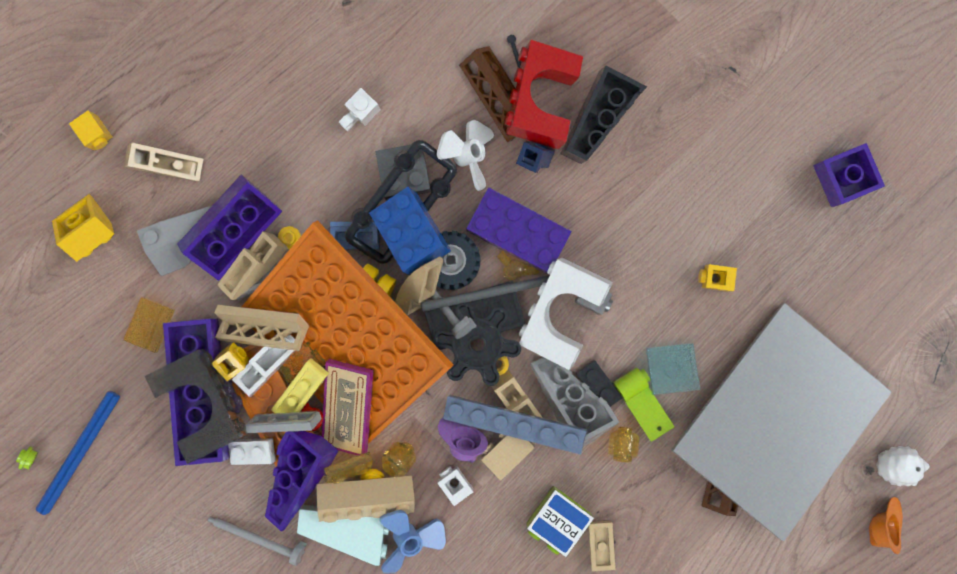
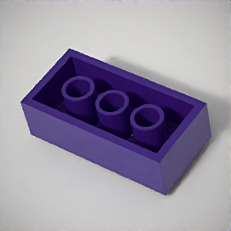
[177,174,282,281]
[466,187,572,274]

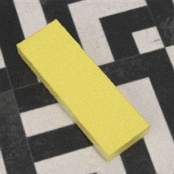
[271,358,329,413]

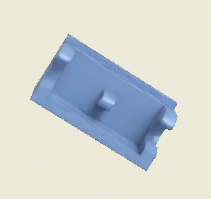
[330,222,380,249]

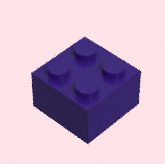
[813,143,885,208]

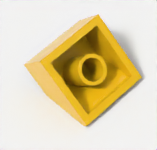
[52,194,114,262]

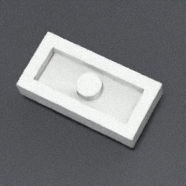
[227,438,276,465]

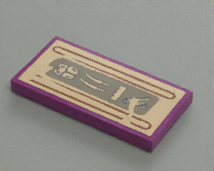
[322,359,373,457]

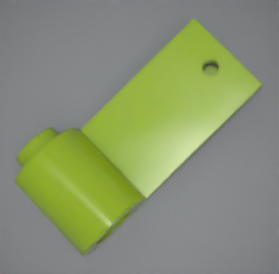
[613,367,675,442]

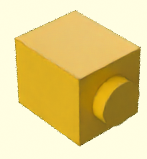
[69,110,113,150]

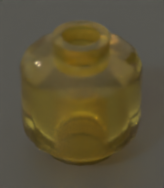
[608,427,640,463]
[381,441,416,477]

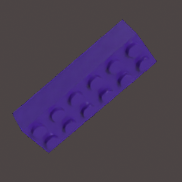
[163,319,230,466]

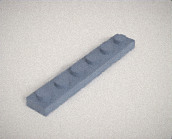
[443,395,587,455]

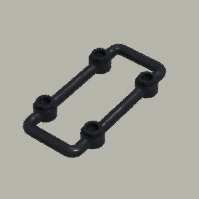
[345,140,457,264]

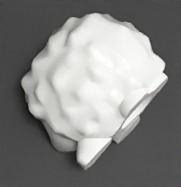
[876,446,930,486]

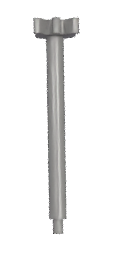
[431,290,477,339]
[208,517,307,566]

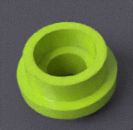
[16,447,38,470]

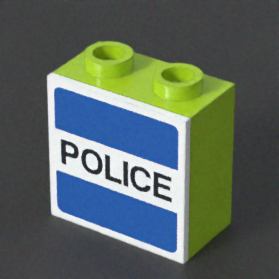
[526,486,594,557]

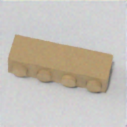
[316,476,415,523]

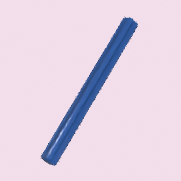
[36,391,120,515]

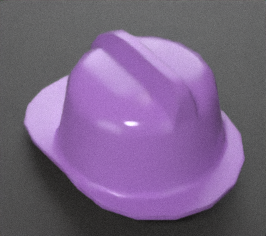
[438,418,488,463]

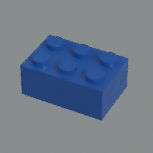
[369,187,451,275]

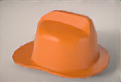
[869,497,903,554]

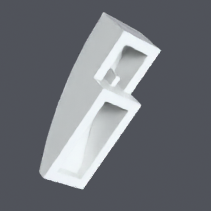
[232,331,295,397]

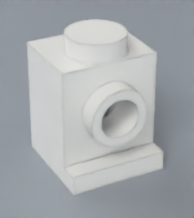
[438,466,473,506]

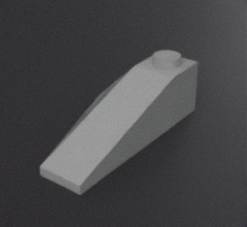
[137,206,211,276]

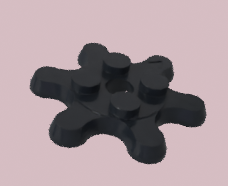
[433,303,521,386]

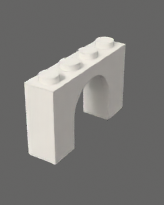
[519,258,613,370]

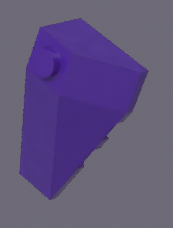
[265,431,339,532]

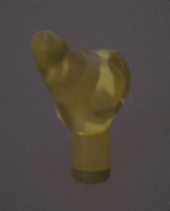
[496,251,540,281]

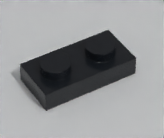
[576,360,623,407]

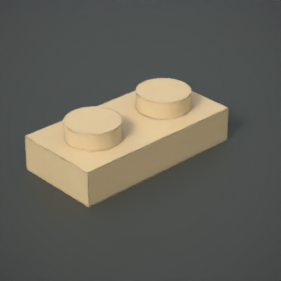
[588,521,616,571]

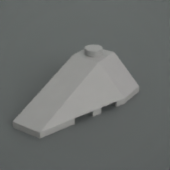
[531,357,619,447]

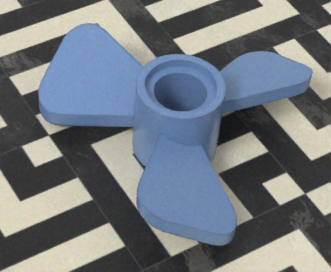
[379,510,446,573]

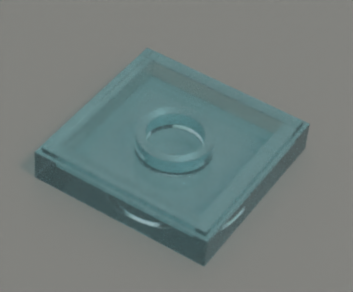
[646,343,700,395]

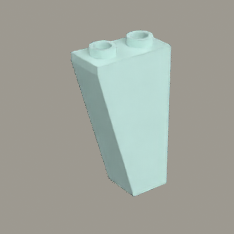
[297,505,389,566]

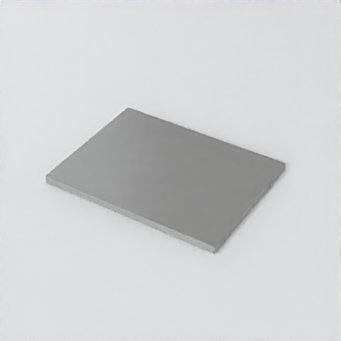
[671,303,891,542]

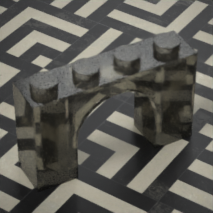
[145,349,246,464]

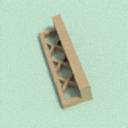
[214,305,309,351]

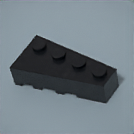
[560,66,647,164]

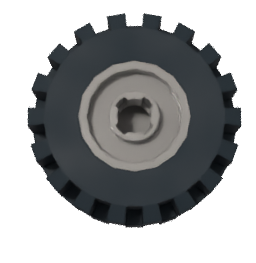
[437,230,481,290]

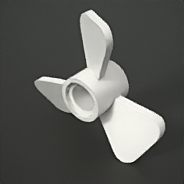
[437,120,494,191]

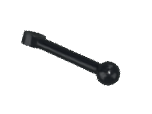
[507,35,521,68]

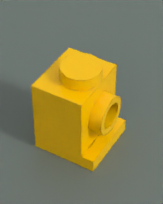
[698,264,737,292]
[211,342,249,381]

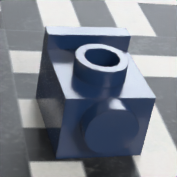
[516,142,555,173]

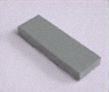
[245,411,321,433]

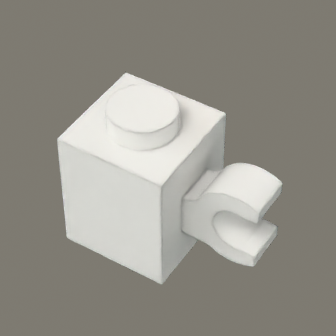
[339,88,381,131]

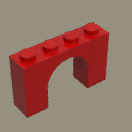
[504,40,583,150]

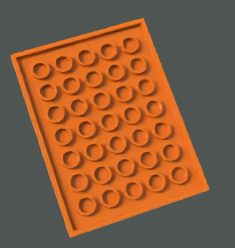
[241,220,453,444]

